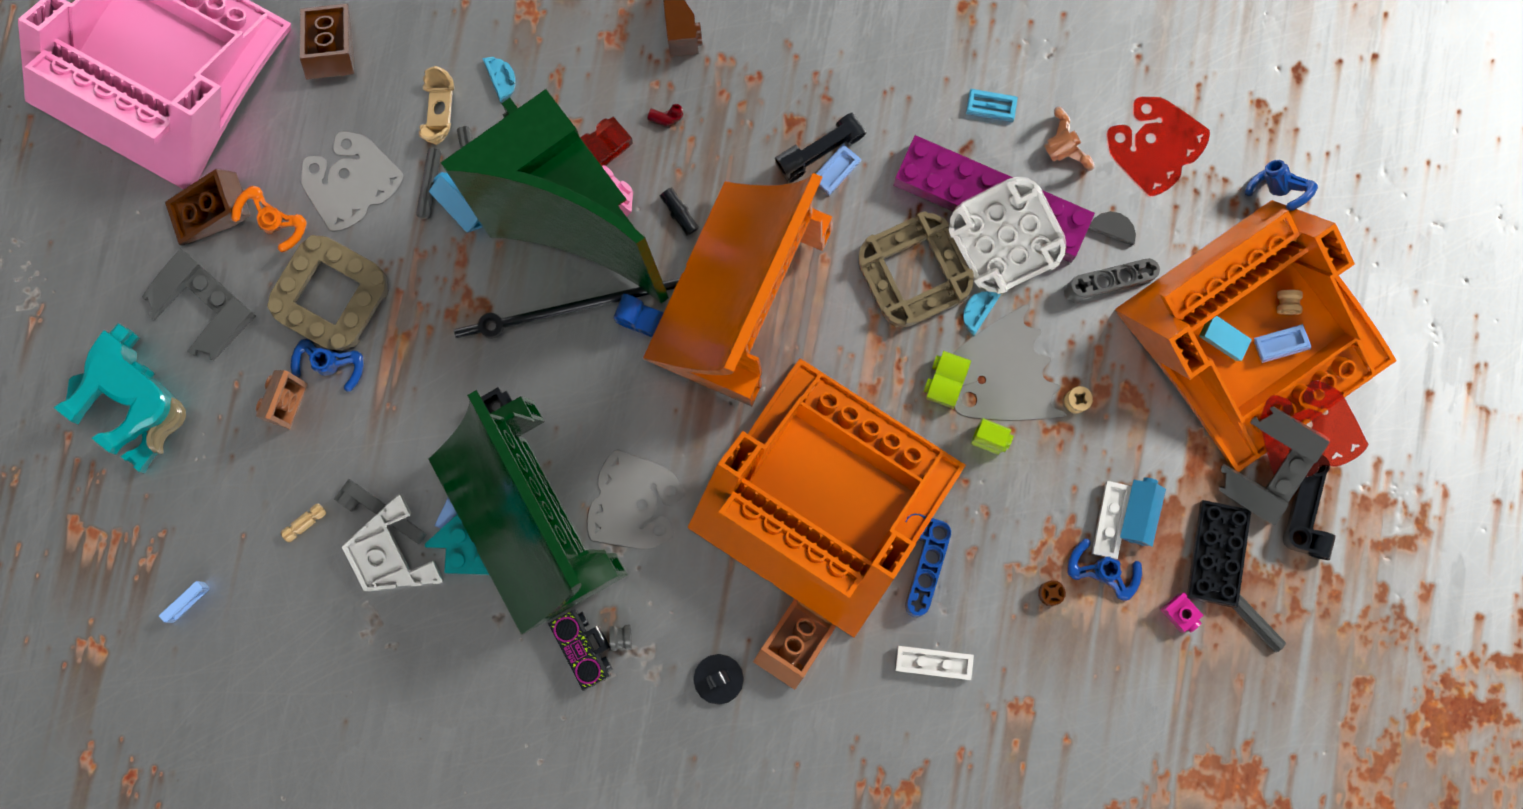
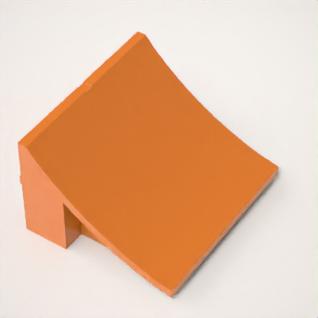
[643,173,833,407]
[1114,200,1397,472]
[687,358,966,638]

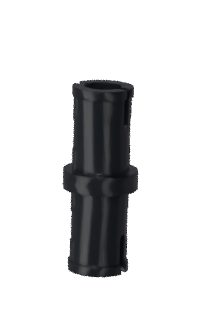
[660,187,699,236]

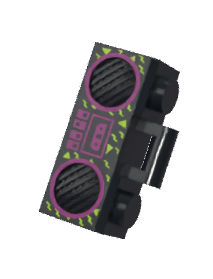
[548,609,613,691]

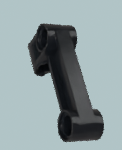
[775,112,867,183]
[1283,455,1336,560]

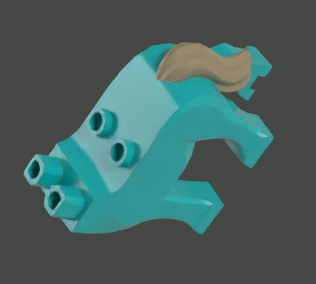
[53,323,186,473]

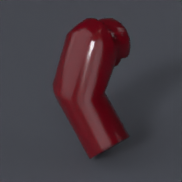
[647,104,683,126]

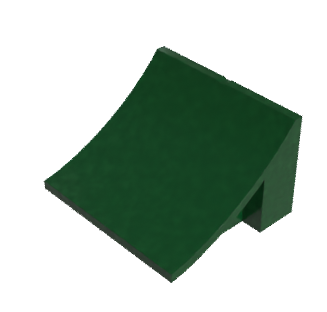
[441,89,669,304]
[428,390,628,635]

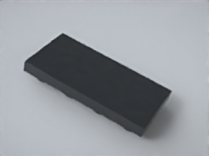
[1187,500,1251,608]

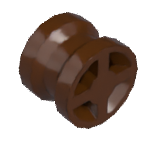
[1038,580,1066,606]

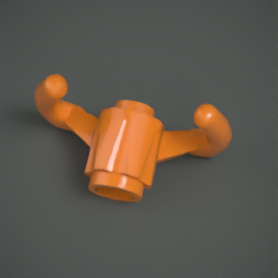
[231,186,307,252]

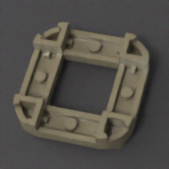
[858,211,974,327]
[267,235,389,353]

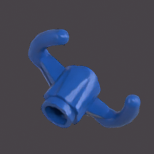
[1245,160,1318,211]
[290,339,364,392]
[1067,538,1142,601]

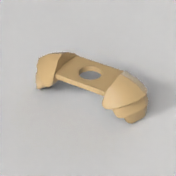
[418,66,454,145]

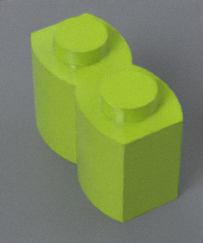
[923,351,971,409]
[971,418,1014,455]

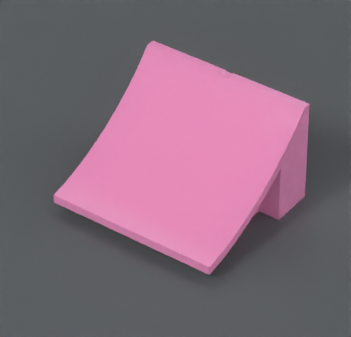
[18,0,291,189]

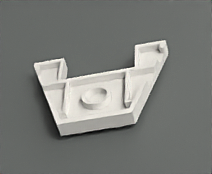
[342,493,444,591]

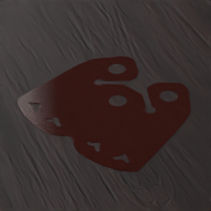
[1107,96,1210,196]
[1260,380,1369,478]

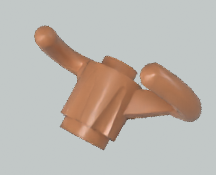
[1044,107,1095,171]

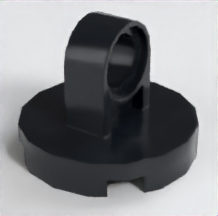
[693,654,744,705]

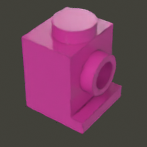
[1160,592,1204,633]

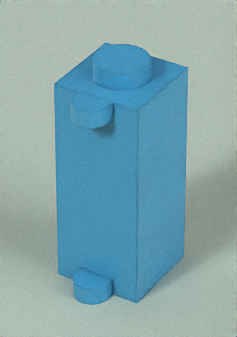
[429,172,482,233]
[1120,477,1166,547]

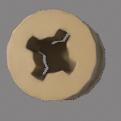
[1277,290,1303,315]
[1064,386,1093,414]

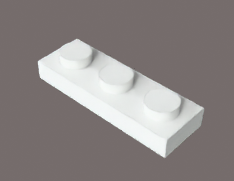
[1091,481,1132,560]
[895,646,974,680]

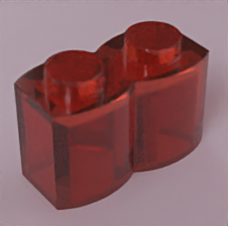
[580,116,633,166]

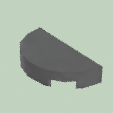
[1088,211,1136,245]

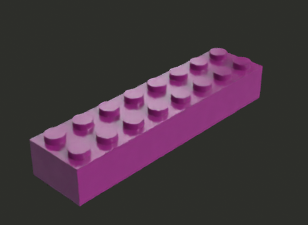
[893,135,1095,263]

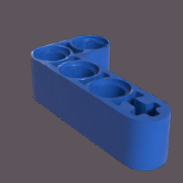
[613,294,664,337]
[905,513,951,617]

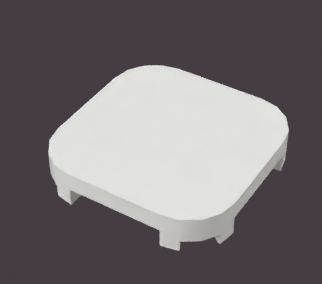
[949,177,1066,294]

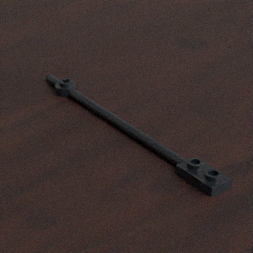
[454,278,680,339]

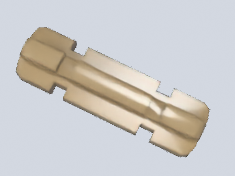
[280,504,326,542]

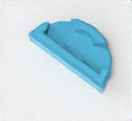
[482,57,516,103]
[963,292,1001,336]

